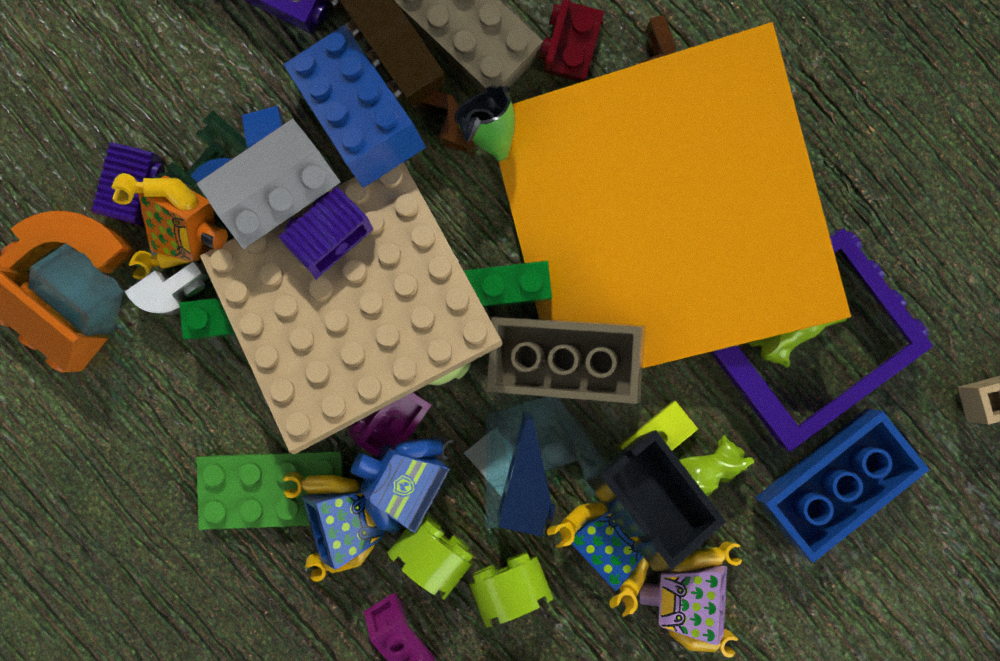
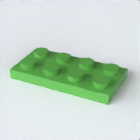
[196,451,344,530]

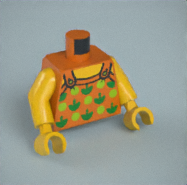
[111,173,228,280]

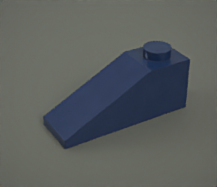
[497,412,555,537]

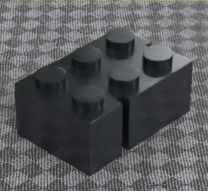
[586,430,726,571]

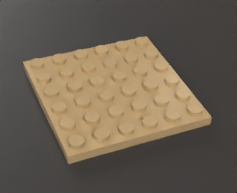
[200,162,503,455]

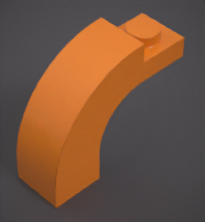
[0,211,137,274]

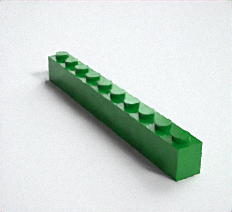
[179,261,552,340]

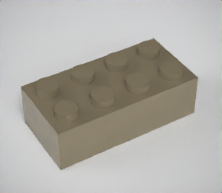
[395,0,543,94]
[487,317,645,404]

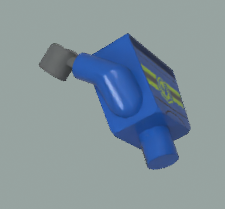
[351,433,454,539]

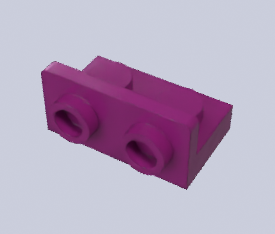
[348,392,432,457]

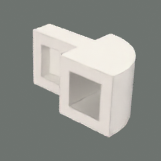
[125,261,210,315]

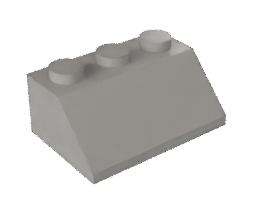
[196,119,341,249]

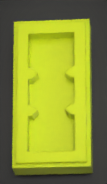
[619,401,698,450]

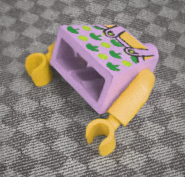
[640,541,742,658]

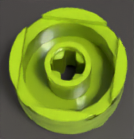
[388,513,473,600]
[469,551,554,627]

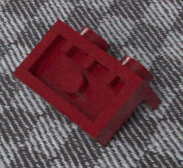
[539,0,604,82]

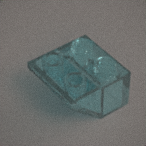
[28,243,123,336]

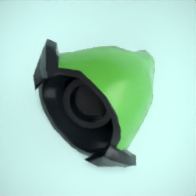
[454,85,515,161]

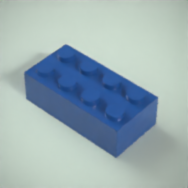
[283,25,426,188]
[754,409,930,563]

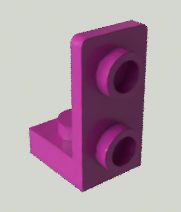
[364,593,436,661]

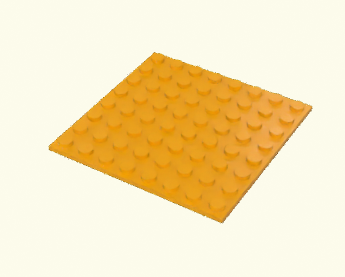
[498,22,851,368]

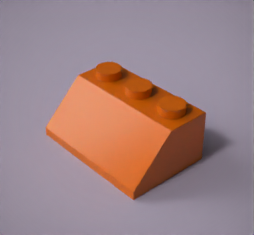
[0,267,109,373]

